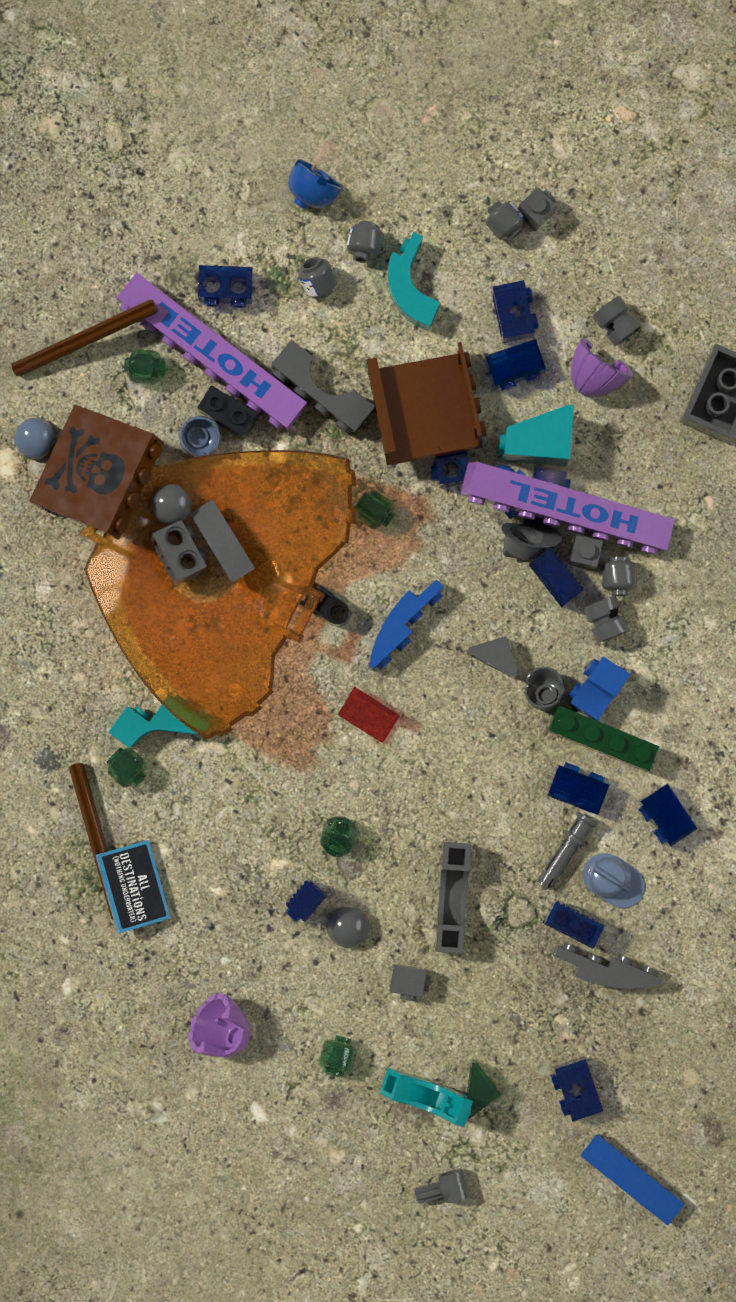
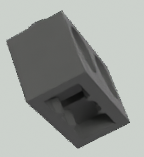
[150,520,208,587]

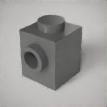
[518,187,557,231]
[568,535,606,570]
[390,964,431,1001]

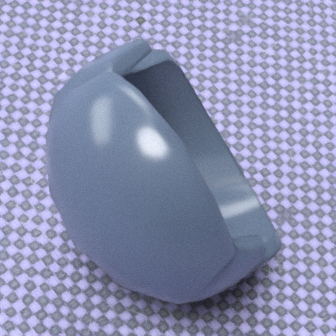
[179,416,221,457]
[14,417,56,459]

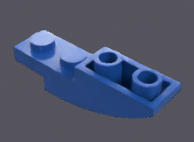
[369,579,444,671]

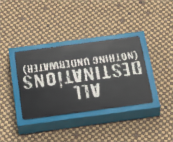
[95,840,171,934]

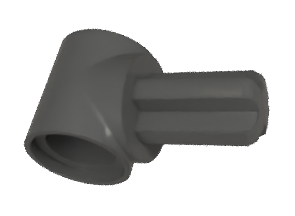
[414,1169,470,1204]

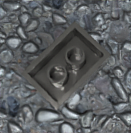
[679,344,736,443]

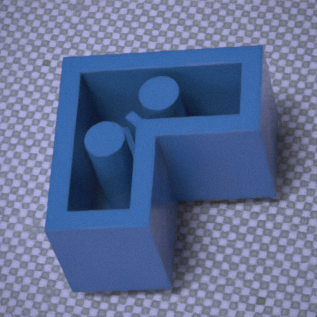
[568,656,631,721]

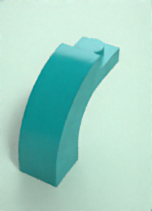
[388,232,440,331]
[379,1068,473,1127]

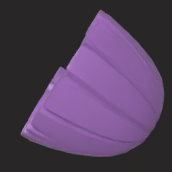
[571,338,633,398]
[188,993,250,1057]

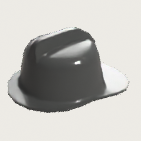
[501,523,562,560]

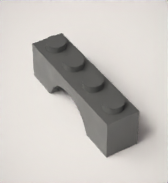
[271,339,375,435]
[435,841,471,954]

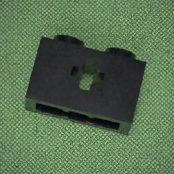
[197,385,258,441]

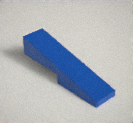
[580,1134,685,1226]

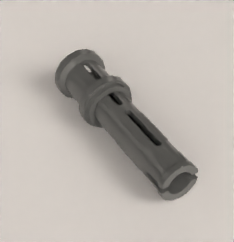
[536,811,598,890]

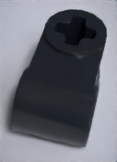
[298,581,351,627]

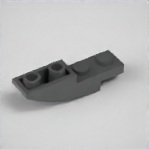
[552,942,663,989]

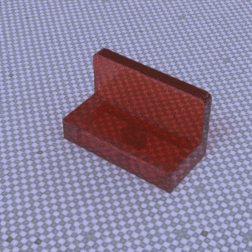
[338,686,400,743]

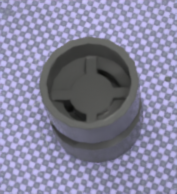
[592,296,643,347]
[583,595,630,643]

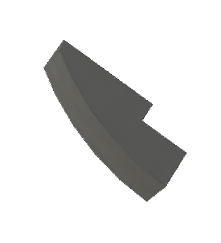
[190,499,255,583]

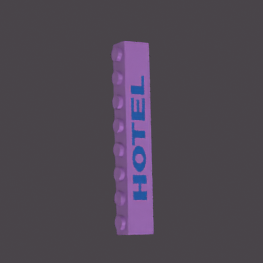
[117,272,307,432]
[460,462,675,555]

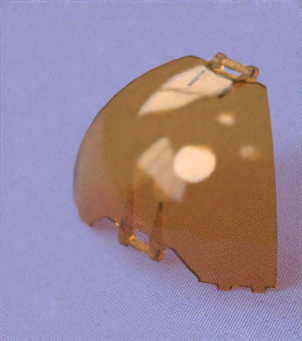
[80,450,356,739]

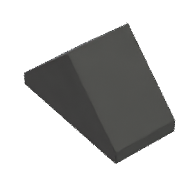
[466,636,518,679]

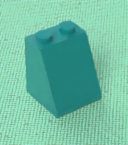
[497,405,574,466]

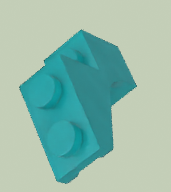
[108,695,214,749]

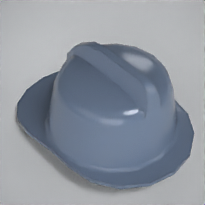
[583,853,645,908]

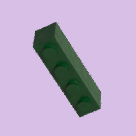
[546,705,660,772]

